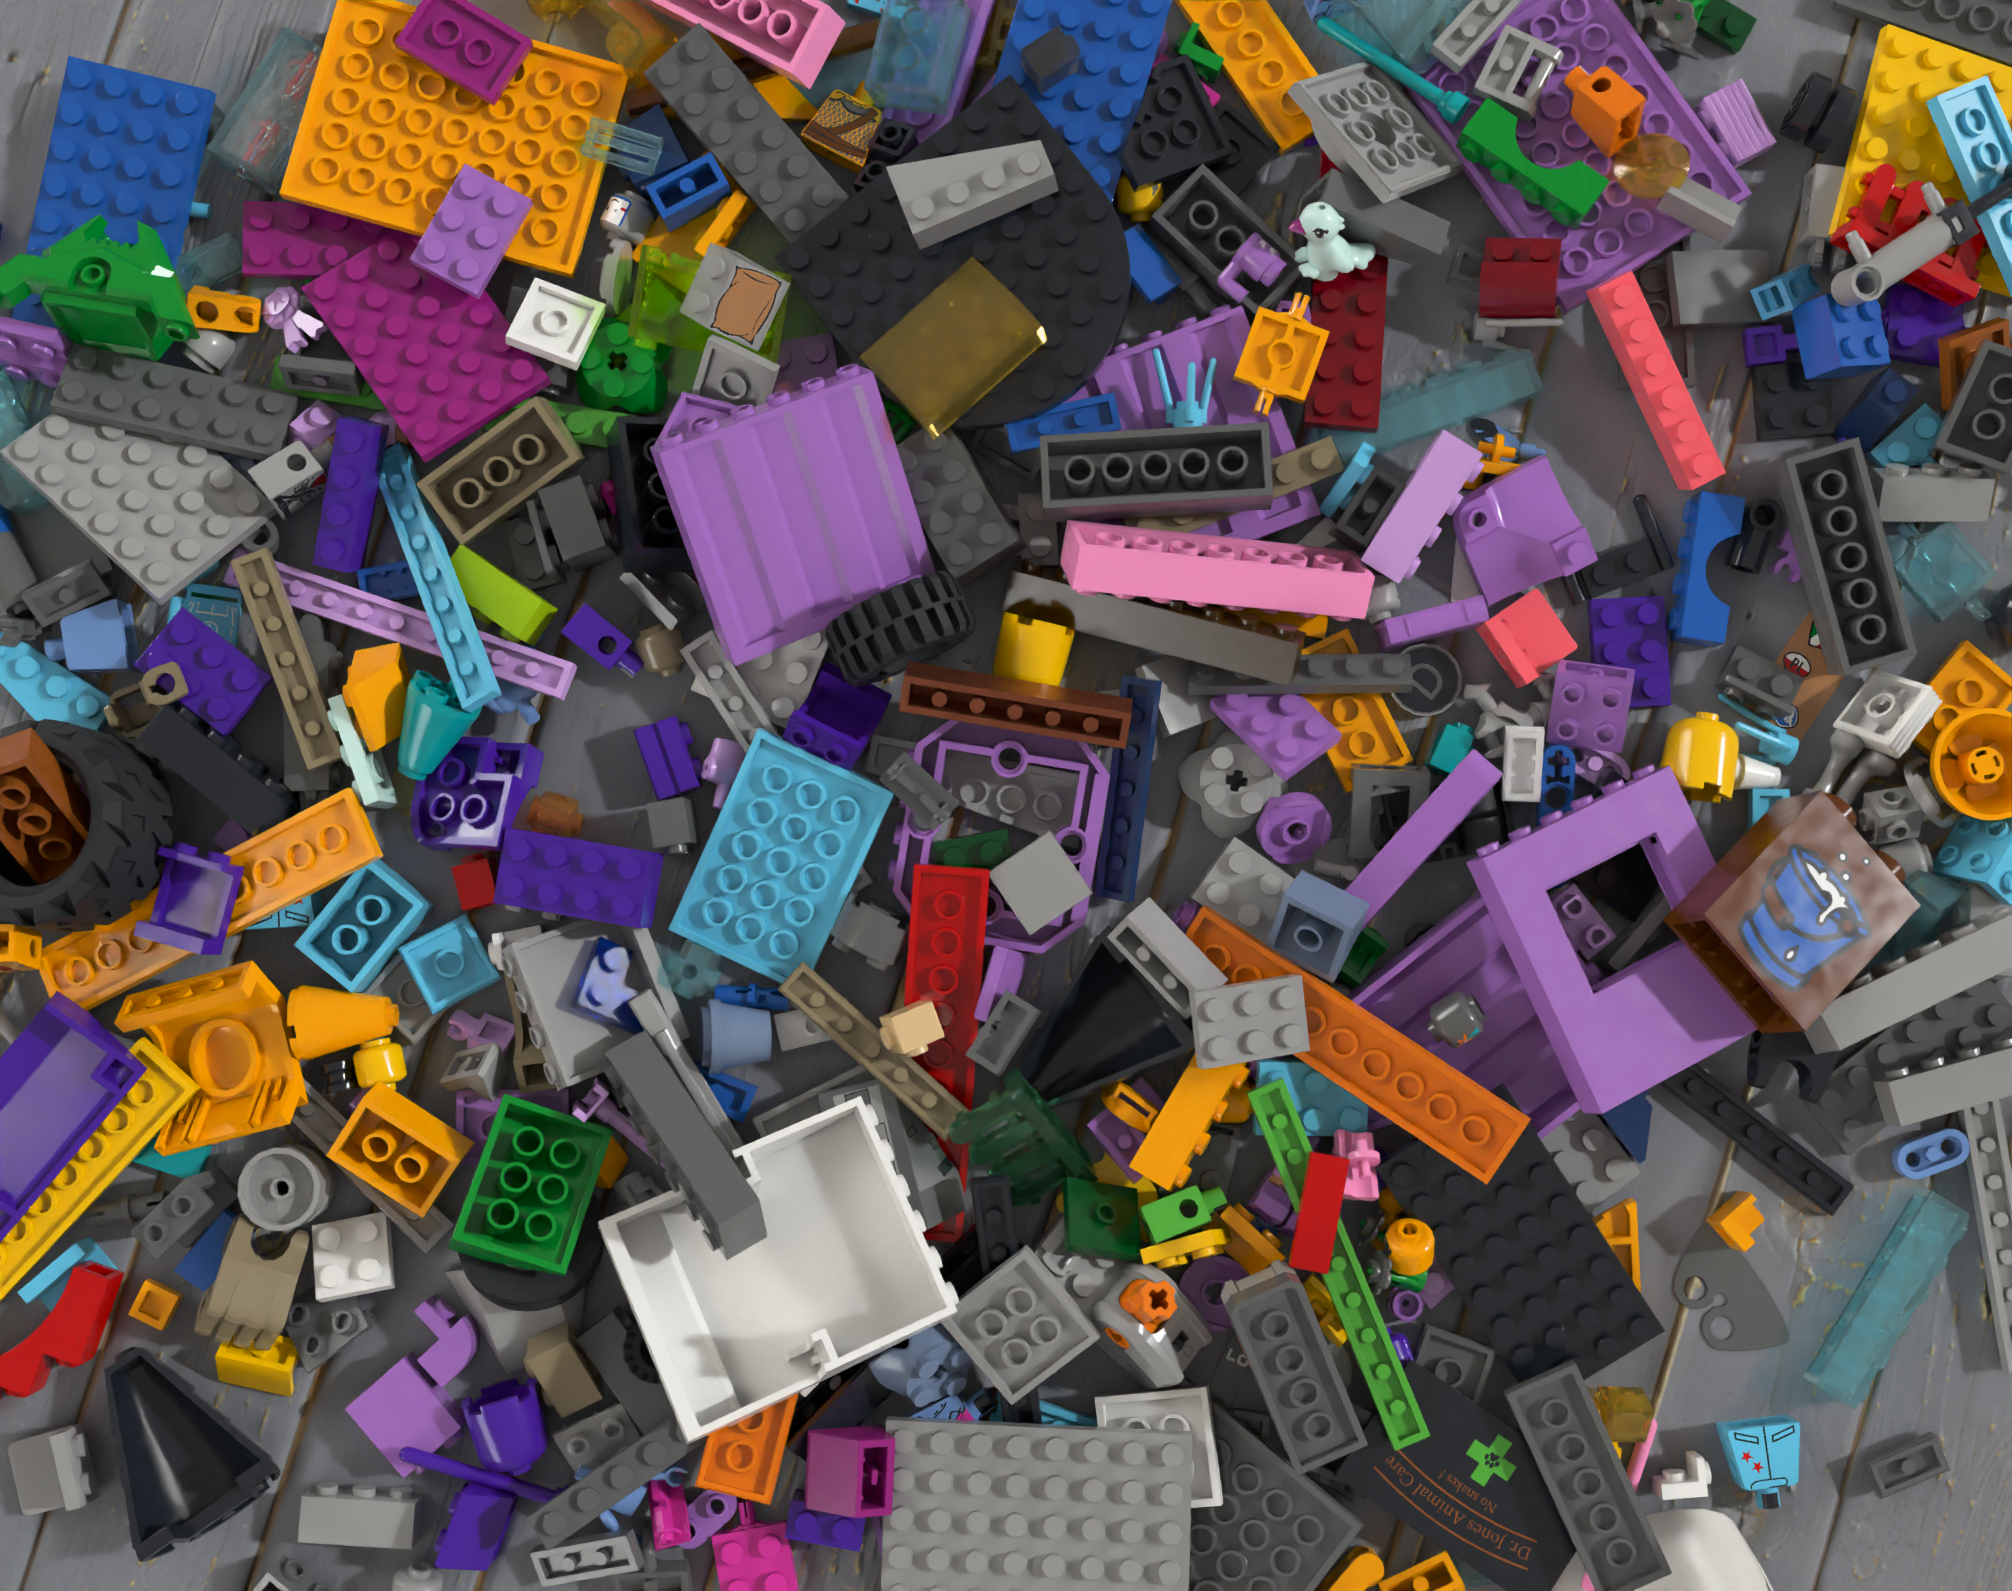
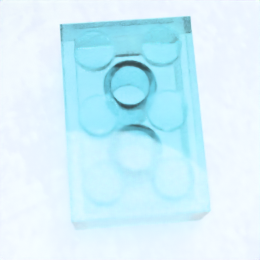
[864,0,971,115]

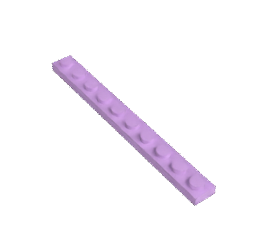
[223,548,578,701]

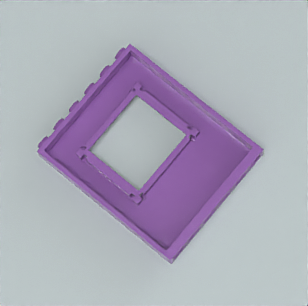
[1466,764,1758,1114]

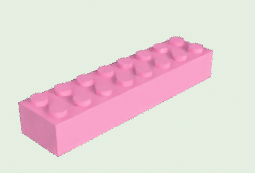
[1060,520,1375,622]

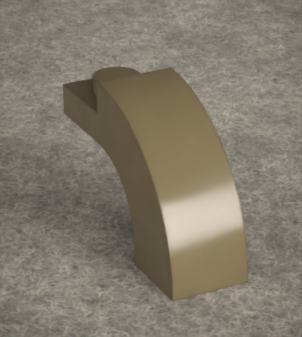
[504,971,556,1094]

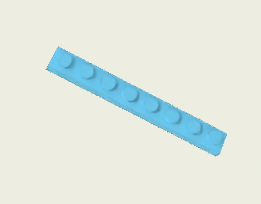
[379,442,502,712]

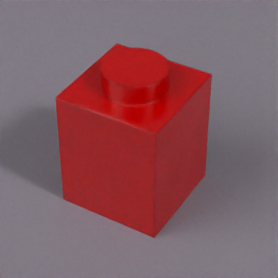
[451,853,499,911]

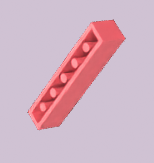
[1585,270,1726,490]

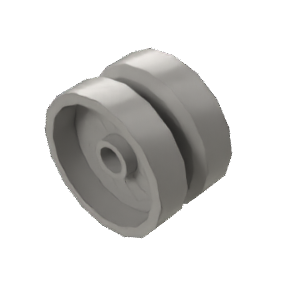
[237,1142,336,1231]

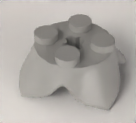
[1177,730,1288,839]

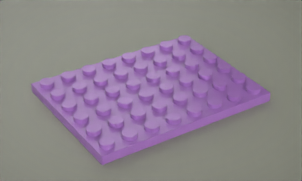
[1402,0,1752,315]

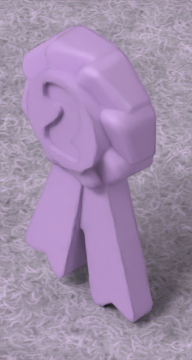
[261,286,328,354]

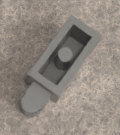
[1797,164,1847,274]

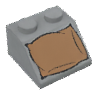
[680,243,790,351]

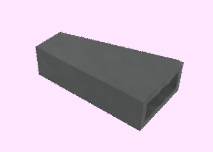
[1294,168,1451,268]

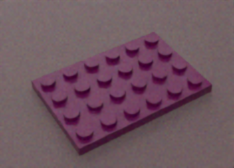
[301,230,551,463]

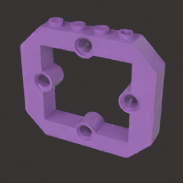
[888,720,1110,954]

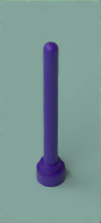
[399,1446,570,1504]

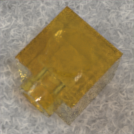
[1594,1386,1654,1443]

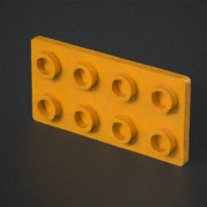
[632,150,756,297]

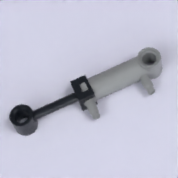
[1831,161,2012,307]

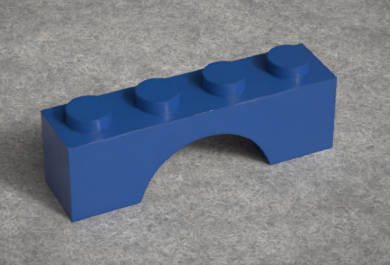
[1667,491,1746,648]

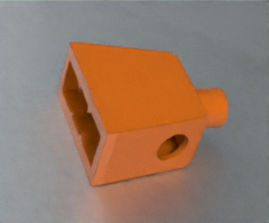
[1564,66,1646,159]

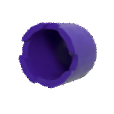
[461,1377,549,1476]

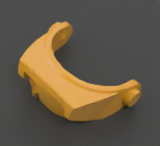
[1100,1082,1161,1134]

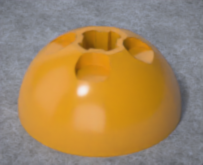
[1930,708,2012,820]

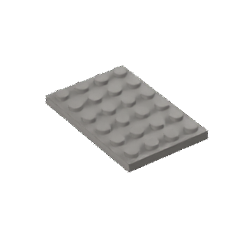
[0,413,277,605]

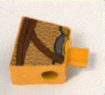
[801,81,882,175]

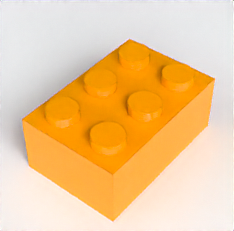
[326,1081,475,1218]

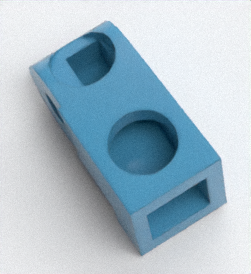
[1750,262,1820,321]

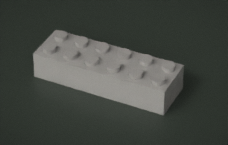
[1803,906,2012,1054]

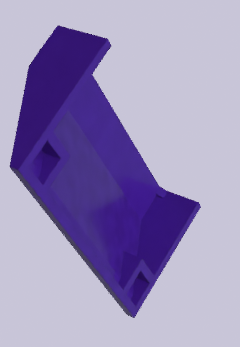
[0,991,147,1242]

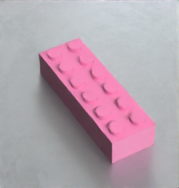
[639,0,846,89]

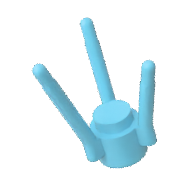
[1152,348,1217,428]
[1718,693,1799,766]

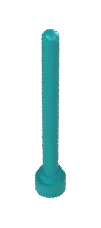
[1317,16,1470,125]

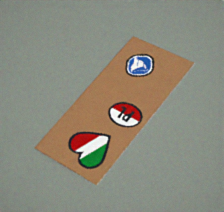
[1739,609,1845,743]

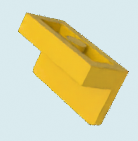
[215,1335,300,1397]

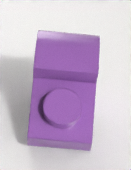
[414,1295,480,1388]

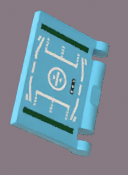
[166,583,244,647]

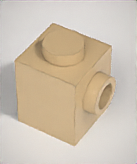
[879,1000,945,1058]

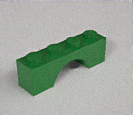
[1455,97,1610,229]

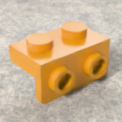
[1202,1201,1286,1275]

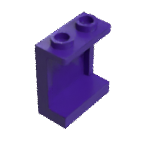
[782,662,892,771]
[133,842,244,955]

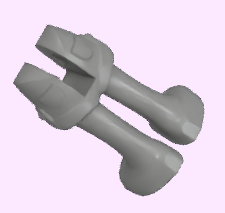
[1802,729,1896,806]

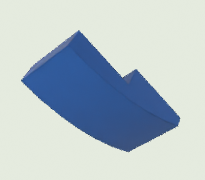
[173,1208,257,1292]

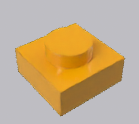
[128,1278,184,1331]

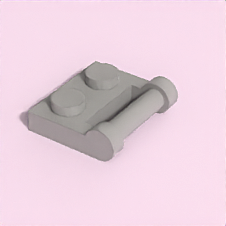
[1472,24,1564,121]

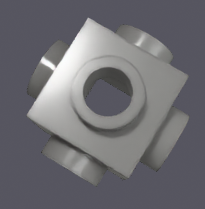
[1858,785,1924,845]

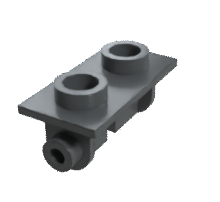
[879,751,960,831]

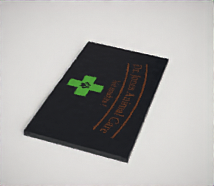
[1333,1358,1576,1591]

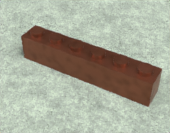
[899,661,1133,749]

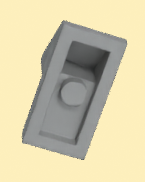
[439,1042,509,1102]

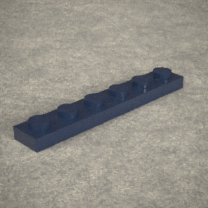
[1095,675,1162,903]

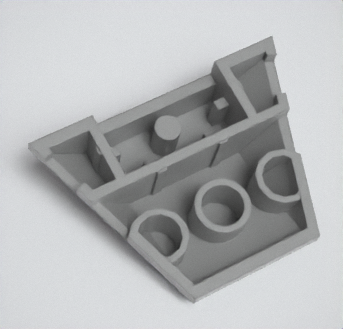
[445,1265,585,1373]

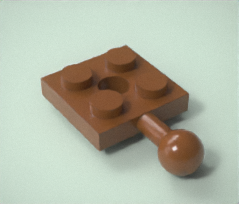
[1938,317,2012,411]

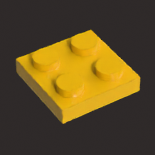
[1140,1229,1233,1269]

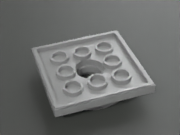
[1287,61,1464,203]

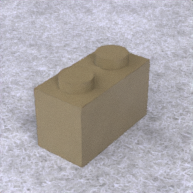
[523,1320,603,1418]

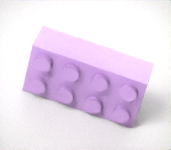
[1360,429,1484,584]

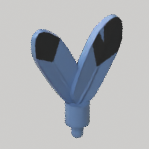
[1471,418,1546,473]

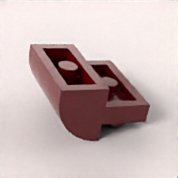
[1479,238,1562,319]

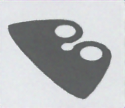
[1674,1222,1788,1351]

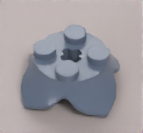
[869,1322,971,1407]

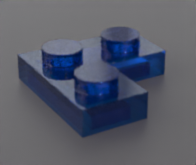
[571,936,644,1035]

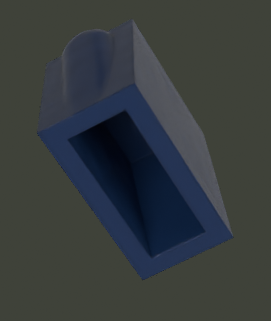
[612,103,691,200]

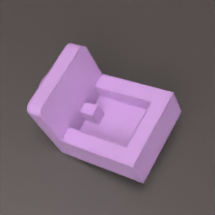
[288,399,343,452]

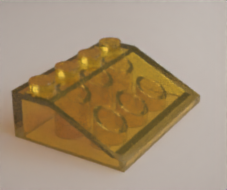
[860,257,1047,440]

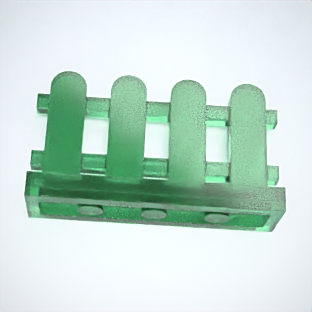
[948,1068,1098,1207]

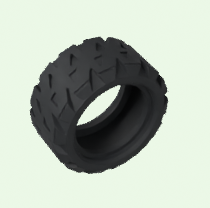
[0,719,173,932]

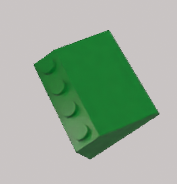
[447,1094,613,1276]

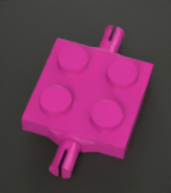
[711,1499,799,1591]

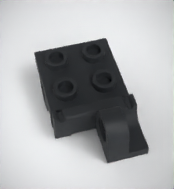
[1379,777,1515,863]

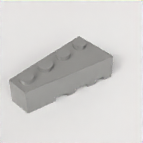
[886,140,1059,250]

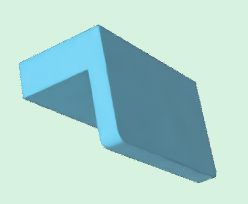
[17,1237,118,1311]

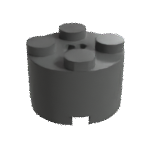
[830,891,910,971]

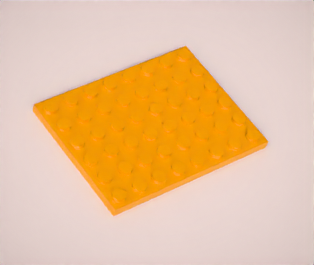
[279,0,632,279]

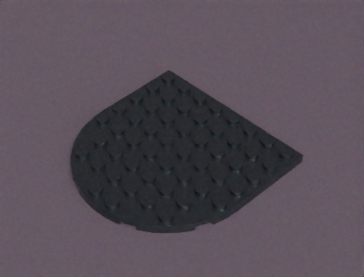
[774,74,1131,430]

